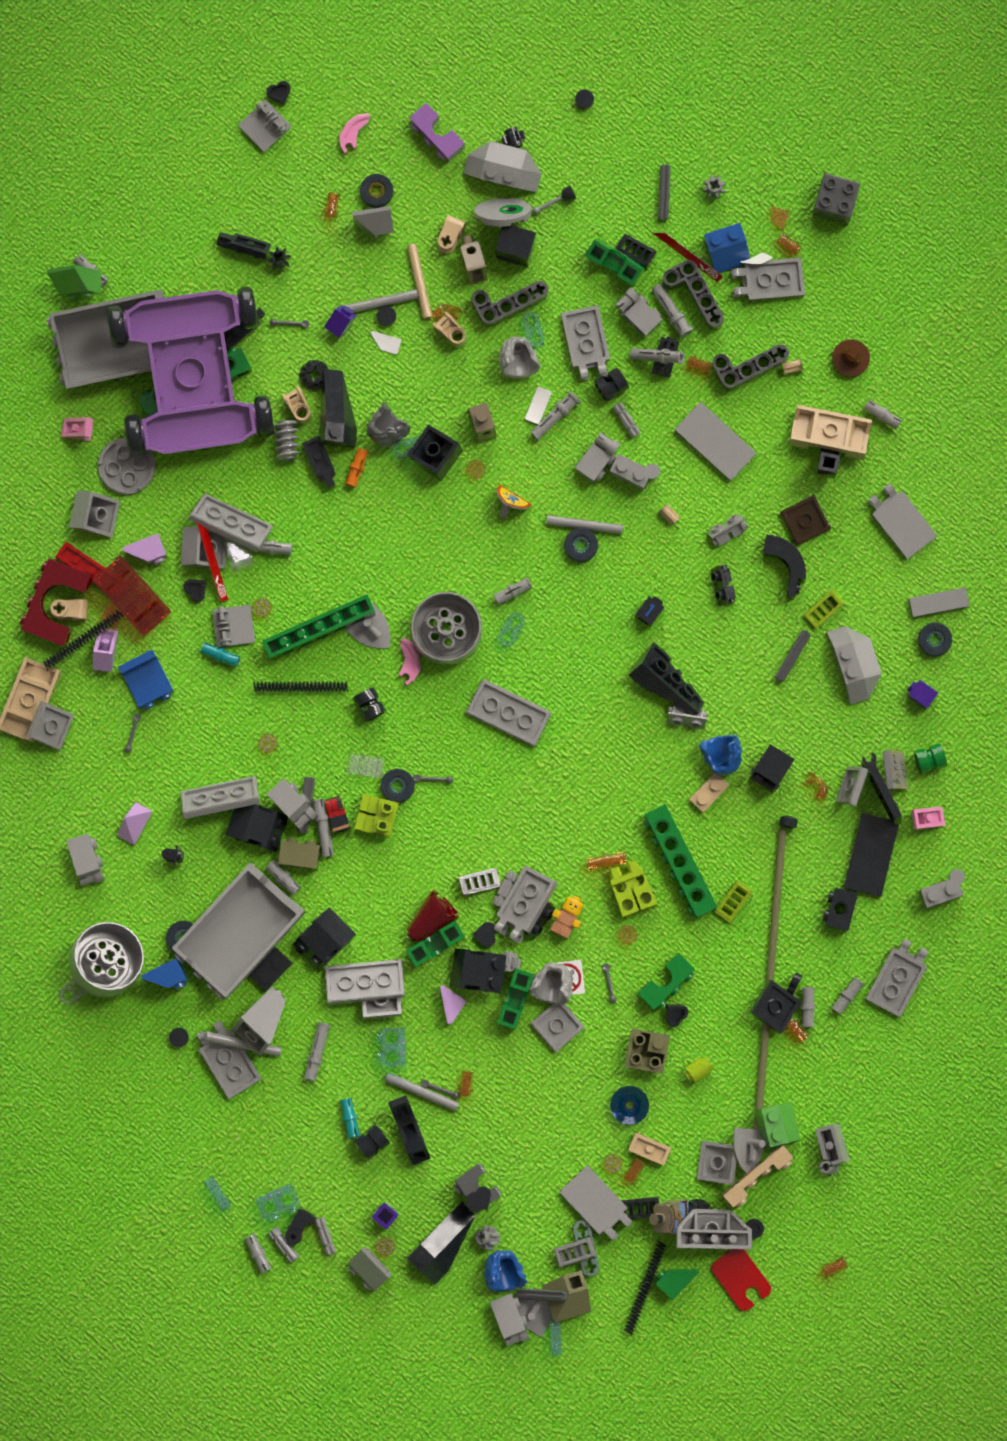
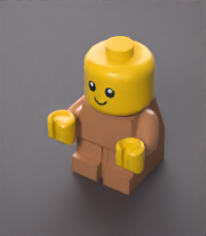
[550,896,584,939]

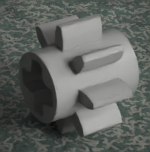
[703,175,726,199]
[503,951,521,973]
[476,1226,500,1250]

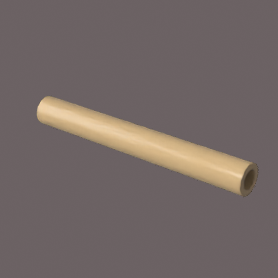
[407,244,432,319]

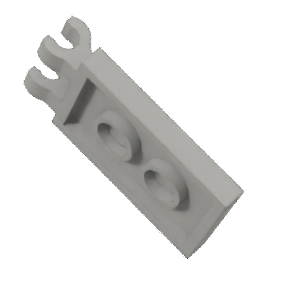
[731,258,805,301]
[561,305,610,381]
[868,483,937,560]
[494,866,558,944]
[866,939,929,1017]
[197,1021,262,1099]
[560,1165,633,1241]

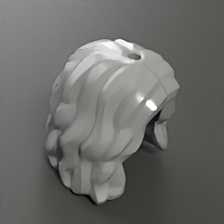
[499,336,541,379]
[529,962,572,1006]

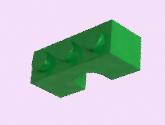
[584,238,646,286]
[406,921,466,968]
[638,953,695,1010]
[497,968,534,1030]

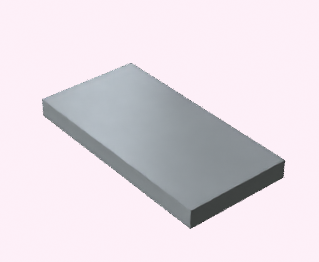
[675,402,756,482]
[189,494,273,552]
[466,679,552,747]
[181,776,260,819]
[325,959,405,1005]

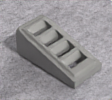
[459,868,501,896]
[554,1237,596,1267]

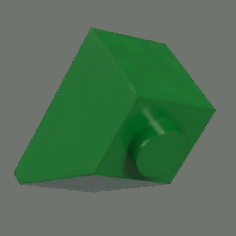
[655,1269,699,1300]

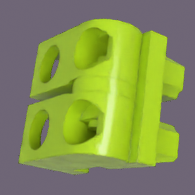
[355,793,399,837]

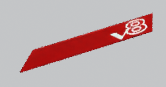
[653,233,723,282]
[197,522,229,601]

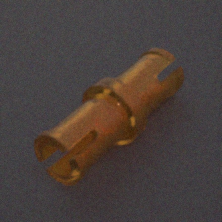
[587,851,627,870]

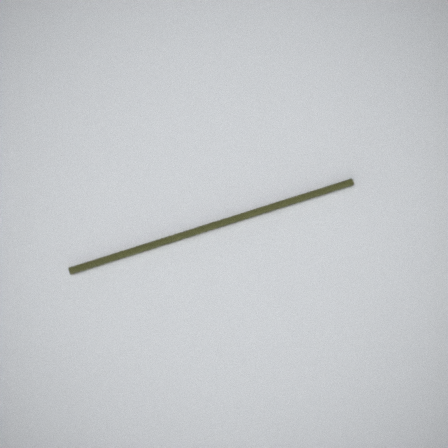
[753,829,786,1130]

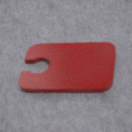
[712,1249,771,1311]

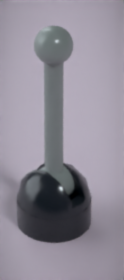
[532,185,577,214]

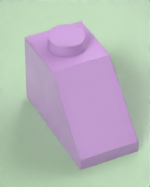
[122,533,168,565]
[93,628,118,672]

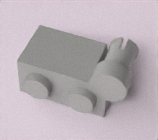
[615,287,662,339]
[575,432,621,484]
[609,454,660,491]
[267,778,318,830]
[66,834,105,886]
[919,869,965,909]
[815,1124,850,1174]
[490,1293,530,1347]

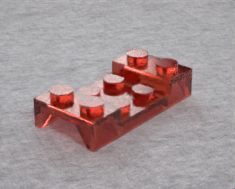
[92,555,172,637]

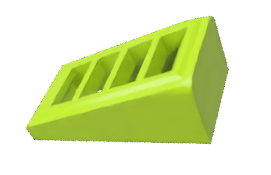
[804,589,845,629]
[715,880,753,923]

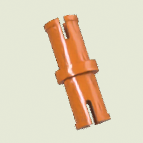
[345,448,369,488]

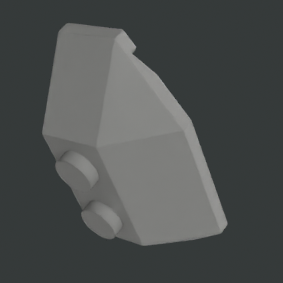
[464,141,541,192]
[827,626,882,705]
[676,1209,752,1249]

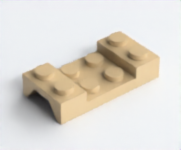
[789,405,872,460]
[0,657,62,743]
[722,1145,793,1208]

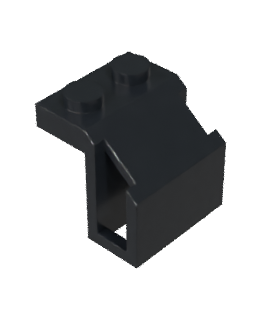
[225,804,288,852]
[293,907,356,972]
[449,948,507,994]

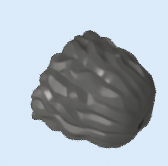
[367,402,411,448]

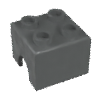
[812,173,861,225]
[453,1163,502,1212]

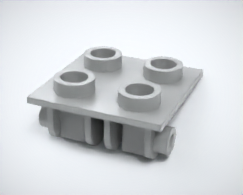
[238,100,291,152]
[212,605,255,647]

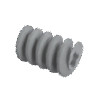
[274,420,300,461]

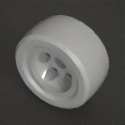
[410,592,483,665]
[69,922,144,998]

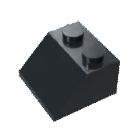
[407,424,463,481]

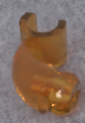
[432,304,463,320]
[805,772,828,799]

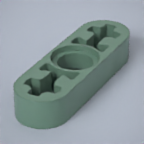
[573,1220,599,1276]

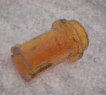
[323,192,340,218]
[776,233,801,255]
[686,355,712,374]
[786,1018,809,1044]
[458,1071,474,1096]
[624,1158,646,1184]
[822,1256,848,1278]

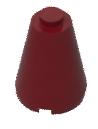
[407,890,460,942]

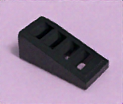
[615,234,657,270]
[621,1197,659,1219]

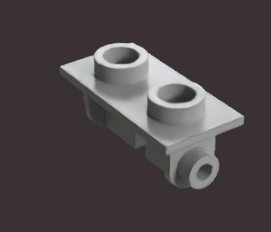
[707,514,748,546]
[667,705,707,729]

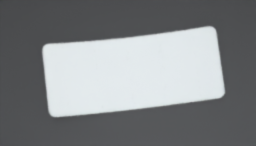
[525,387,552,424]

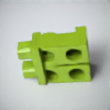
[609,860,657,918]

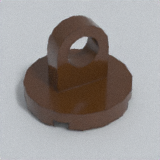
[832,339,870,377]

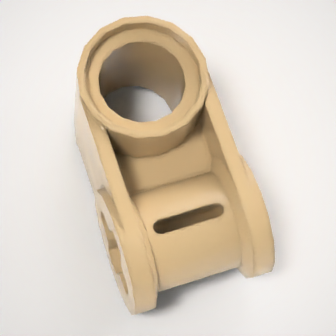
[438,215,466,254]
[432,311,467,348]
[282,386,312,425]
[50,599,88,621]

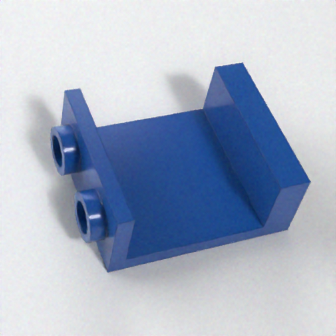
[118,650,174,710]

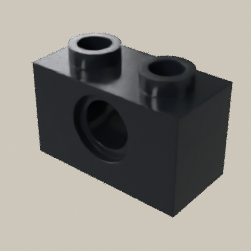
[822,888,858,932]

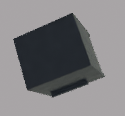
[495,225,536,267]
[749,744,795,793]

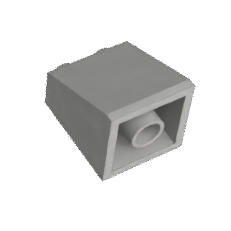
[233,987,286,1056]

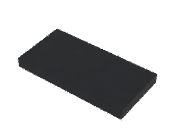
[843,813,899,897]

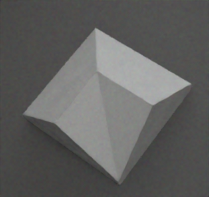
[352,206,394,239]

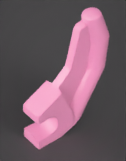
[339,113,370,154]
[399,638,421,686]

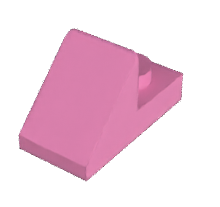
[61,417,93,441]
[911,807,945,830]

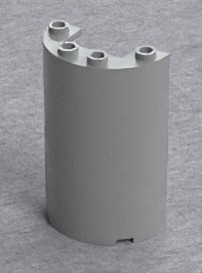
[47,290,164,389]
[172,862,306,1000]

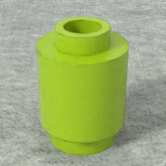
[684,1056,714,1084]

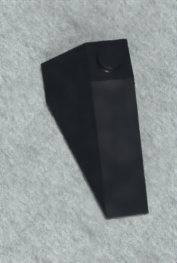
[318,369,357,448]
[628,642,704,715]
[407,1202,476,1285]

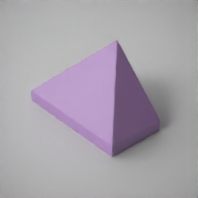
[117,802,153,845]
[440,985,467,1025]

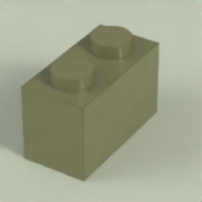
[278,838,320,870]

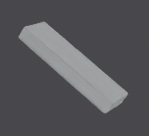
[909,587,969,618]

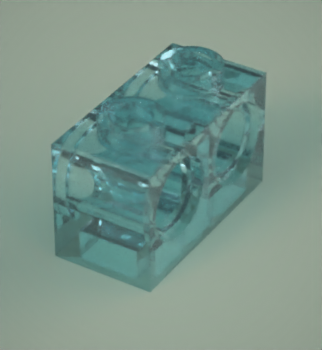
[378,1027,406,1067]
[255,1183,301,1222]

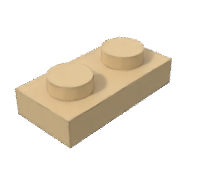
[689,773,729,813]
[628,1133,671,1166]

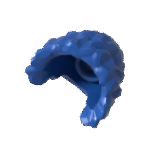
[699,734,742,776]
[484,1250,528,1292]

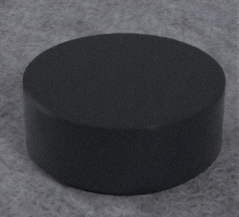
[575,89,594,110]
[377,306,396,326]
[169,1028,189,1047]
[746,1219,764,1238]

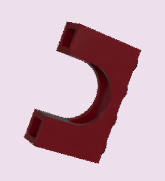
[20,558,94,647]

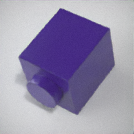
[324,305,356,338]
[907,680,938,710]
[372,1202,400,1230]

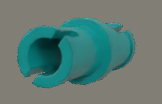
[201,642,240,668]
[340,1098,360,1139]

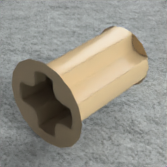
[782,359,804,375]
[659,504,680,525]

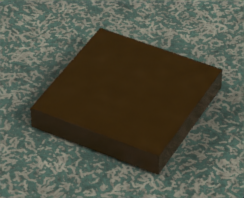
[780,495,831,546]

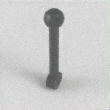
[270,318,309,328]
[124,714,141,753]
[413,774,453,784]
[602,963,617,1003]
[421,1080,460,1099]

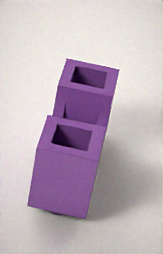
[410,103,465,163]

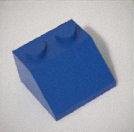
[703,223,750,273]
[141,959,189,991]

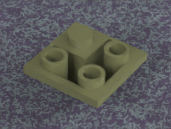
[625,1028,670,1074]
[542,1270,591,1323]

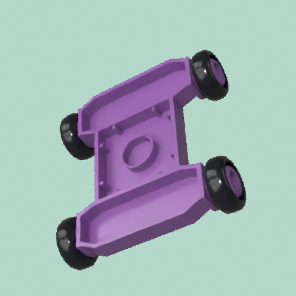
[107,287,274,457]

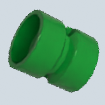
[914,743,947,774]

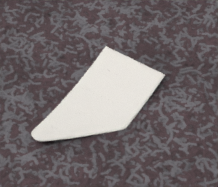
[740,252,773,264]
[371,331,402,354]

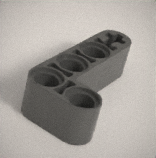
[663,260,724,330]
[472,281,548,327]
[712,344,789,391]

